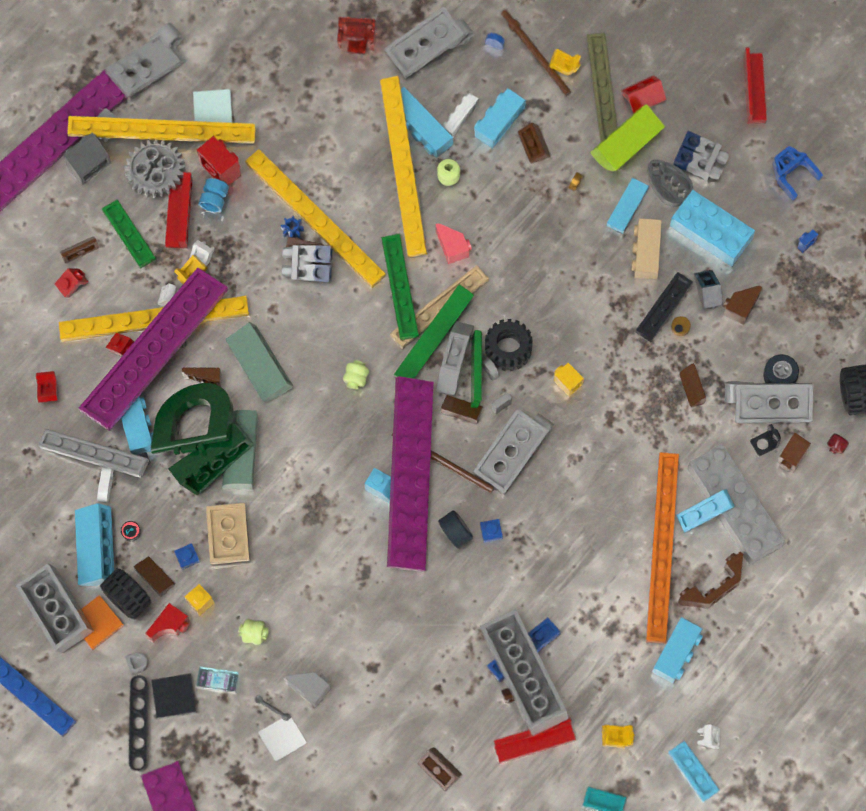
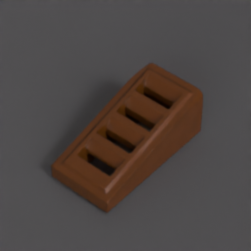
[182,367,222,387]

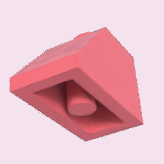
[435,223,472,264]

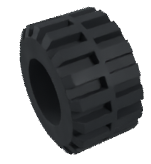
[485,319,533,371]
[840,364,866,415]
[100,568,152,620]

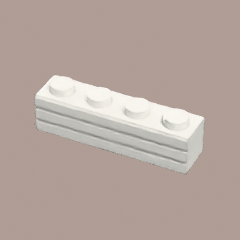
[443,93,478,137]

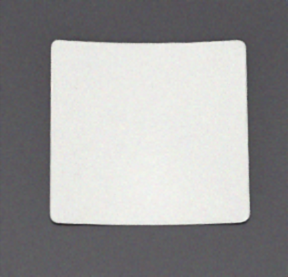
[258,716,306,761]

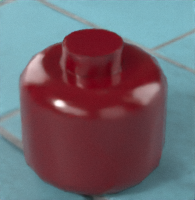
[827,433,849,454]

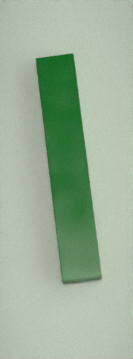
[381,234,419,340]
[393,284,474,379]

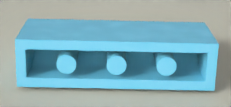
[75,503,114,586]

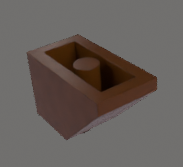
[723,286,762,325]
[778,433,811,473]

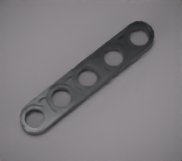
[128,675,149,773]

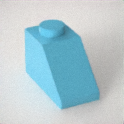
[364,468,391,504]

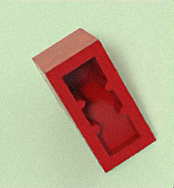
[145,603,190,643]

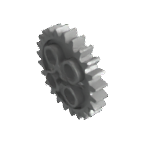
[124,140,186,198]

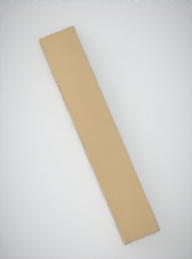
[390,265,489,349]

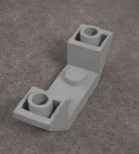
[436,321,474,396]

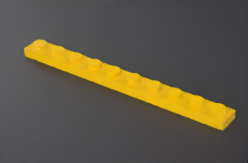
[380,76,427,258]
[68,116,255,144]
[245,149,386,288]
[59,296,249,342]

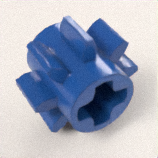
[281,216,304,238]

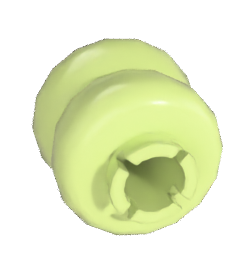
[437,159,460,186]
[343,360,369,390]
[239,619,268,645]

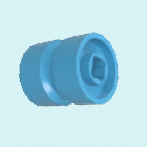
[198,178,229,213]

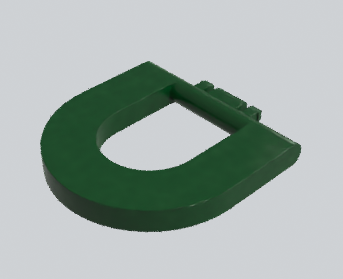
[151,383,233,455]

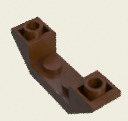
[678,551,743,609]

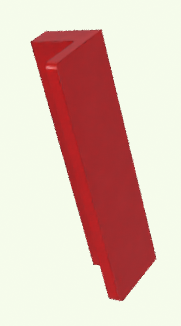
[744,47,767,123]
[165,172,193,249]
[494,718,576,764]

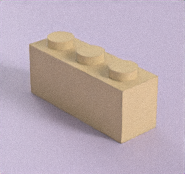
[631,218,661,279]

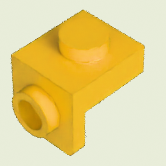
[549,49,581,76]
[174,255,208,284]
[602,725,634,748]

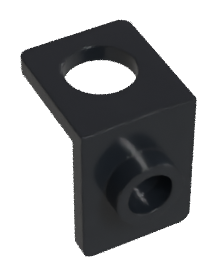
[750,424,781,457]

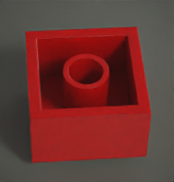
[196,136,241,186]

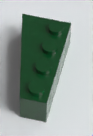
[168,423,254,495]

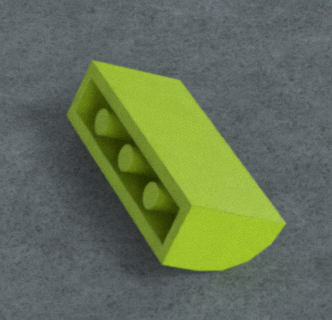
[590,104,665,171]

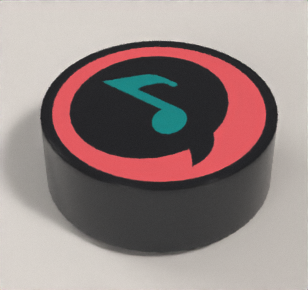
[121,521,141,541]

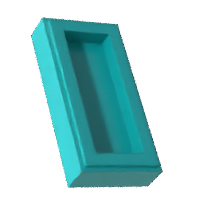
[582,787,627,811]

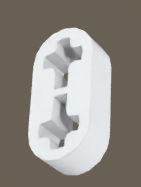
[97,467,114,503]

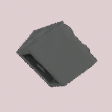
[63,132,111,185]

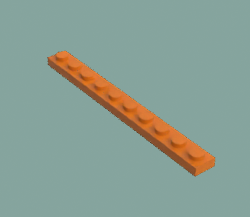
[646,452,679,644]

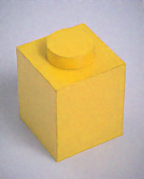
[554,363,584,397]
[184,584,214,616]

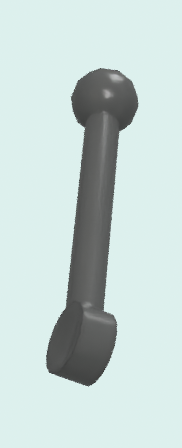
[255,695,290,721]

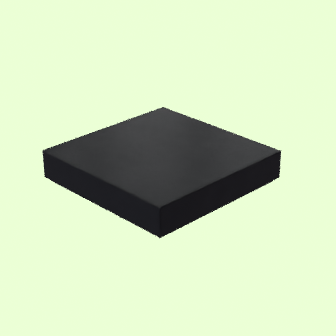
[151,673,196,720]

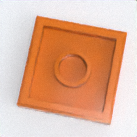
[81,595,124,650]

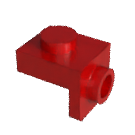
[54,268,89,298]
[105,332,134,356]
[36,371,58,403]

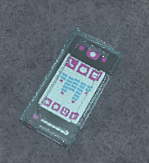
[196,667,239,693]

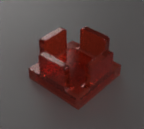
[337,17,376,55]

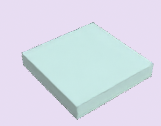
[193,89,232,123]

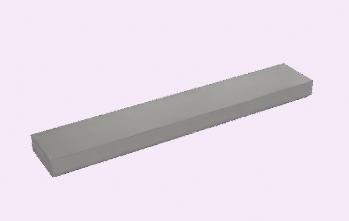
[38,428,149,478]

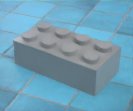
[15,563,94,653]

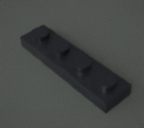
[635,272,693,342]

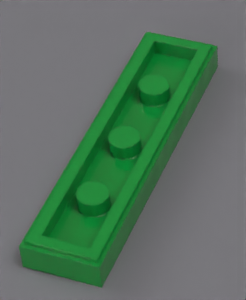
[101,199,156,269]
[471,330,482,408]

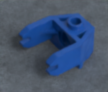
[772,146,823,200]

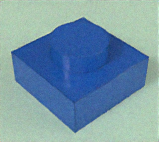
[798,229,818,253]
[480,519,503,543]
[174,543,200,570]

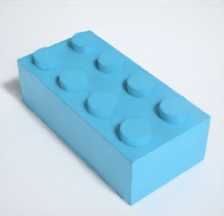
[670,190,755,267]

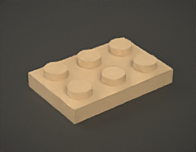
[206,503,250,565]

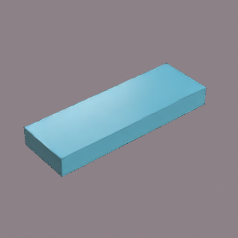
[606,178,649,234]
[676,489,735,532]
[668,741,720,802]

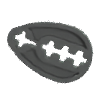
[647,159,693,207]

